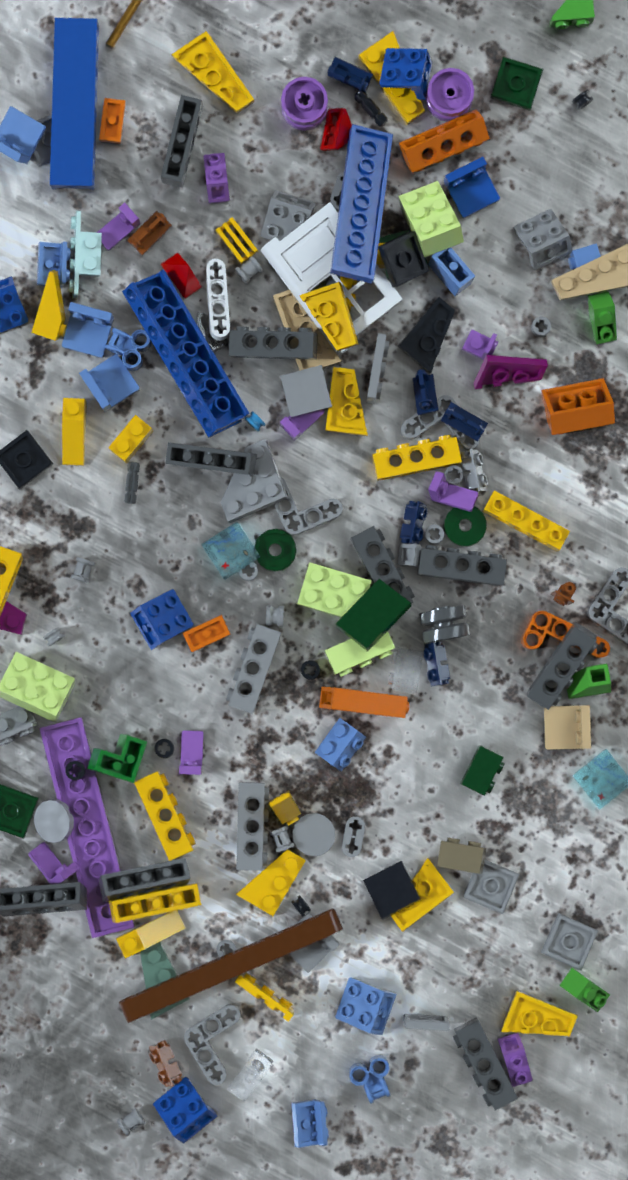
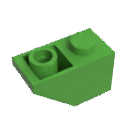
[550,0,595,29]
[588,291,617,344]
[567,664,611,699]
[560,968,610,1012]

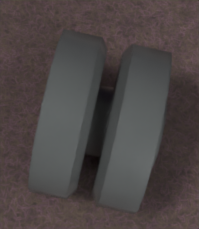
[419,605,470,644]

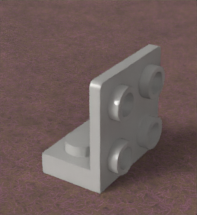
[261,190,316,241]
[514,209,573,270]
[0,706,39,746]
[289,912,339,973]

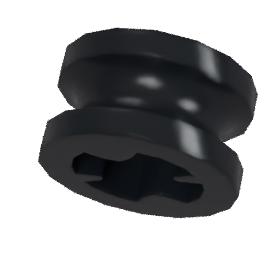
[572,90,593,110]
[301,660,321,680]
[154,739,174,758]
[65,761,86,780]
[291,895,311,917]

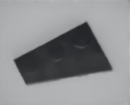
[398,297,455,374]

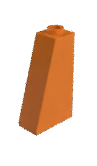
[319,687,409,718]

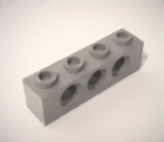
[226,624,281,714]
[236,782,269,871]

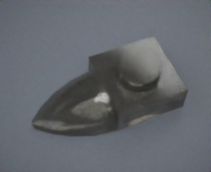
[197,312,229,353]

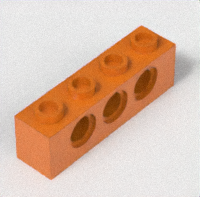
[399,109,490,173]

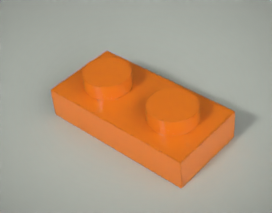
[99,98,126,144]
[183,615,231,653]

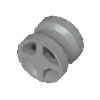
[266,605,284,627]

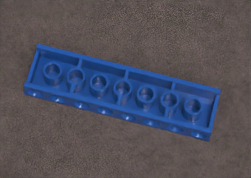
[50,18,99,190]
[122,269,249,438]

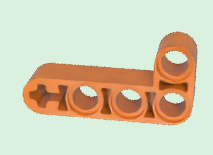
[521,611,610,658]

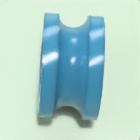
[245,411,266,432]

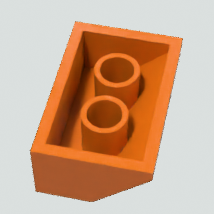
[541,378,615,435]

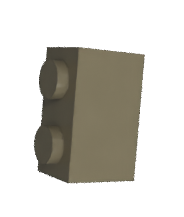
[437,837,486,874]

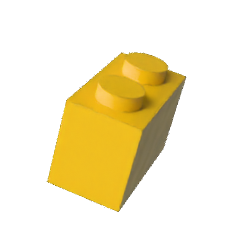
[108,415,154,464]

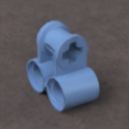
[104,328,151,371]
[349,1055,391,1104]

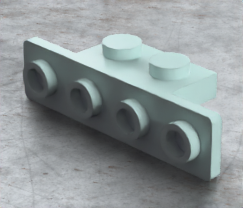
[69,211,102,298]

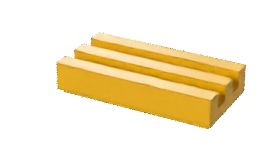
[215,217,258,264]

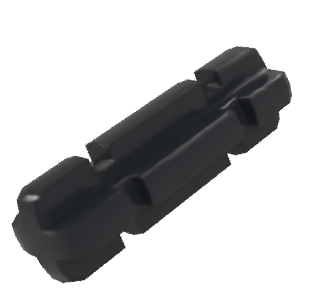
[354,90,388,127]

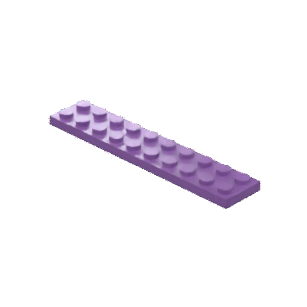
[39,717,135,938]

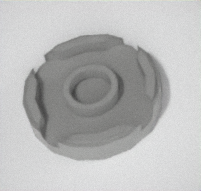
[34,799,74,843]
[292,813,335,856]

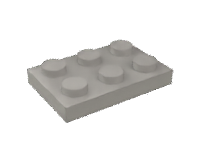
[366,333,390,404]

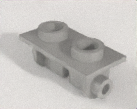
[461,449,488,492]

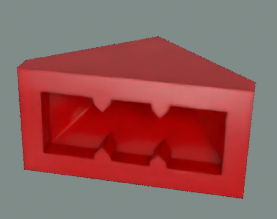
[320,108,352,151]
[161,253,202,299]

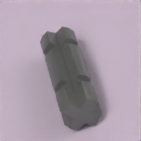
[124,462,140,504]

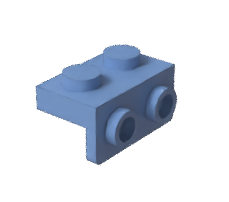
[37,241,70,287]
[315,718,366,771]
[292,1099,329,1148]

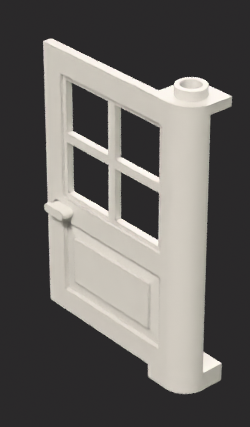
[260,202,403,353]

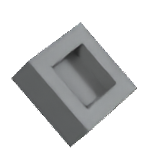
[397,543,422,567]

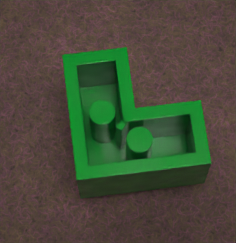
[87,734,147,783]

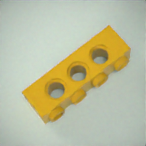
[372,435,462,481]
[482,490,570,552]
[0,546,23,616]
[134,771,196,861]
[109,883,201,923]

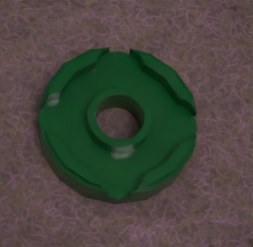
[444,506,487,547]
[254,529,297,572]

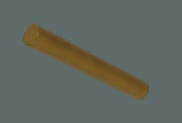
[106,0,142,49]

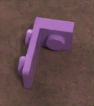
[204,153,230,203]
[97,203,140,251]
[462,329,498,360]
[280,409,325,441]
[428,471,479,512]
[179,730,204,775]
[28,842,79,884]
[498,1033,533,1087]

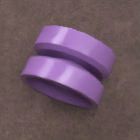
[426,68,474,122]
[281,77,328,131]

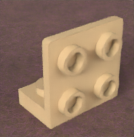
[544,705,591,749]

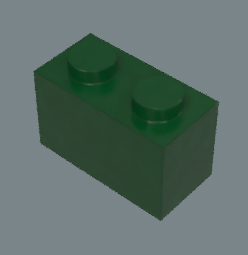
[460,745,505,796]

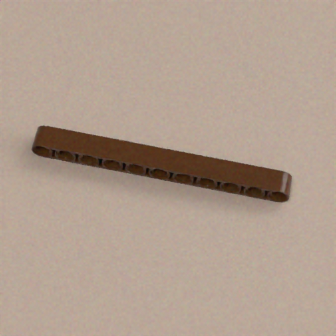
[119,908,343,1023]

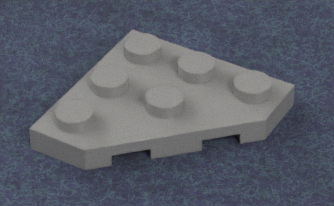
[221,439,288,523]

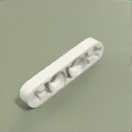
[206,259,230,341]

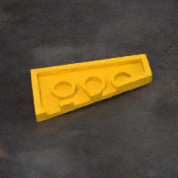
[171,31,254,113]
[359,31,425,125]

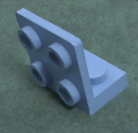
[0,106,46,164]
[62,302,114,358]
[79,354,140,412]
[335,978,397,1035]

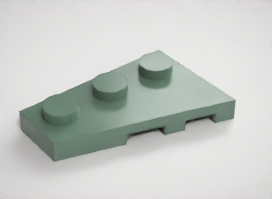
[140,942,190,1020]

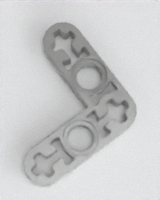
[401,395,480,450]
[274,478,343,535]
[588,567,628,645]
[184,1004,241,1085]

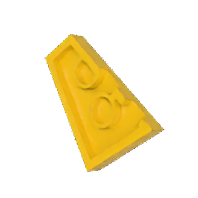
[299,282,358,351]
[325,367,368,436]
[236,849,306,916]
[391,858,454,932]
[235,972,294,1022]
[501,990,578,1036]

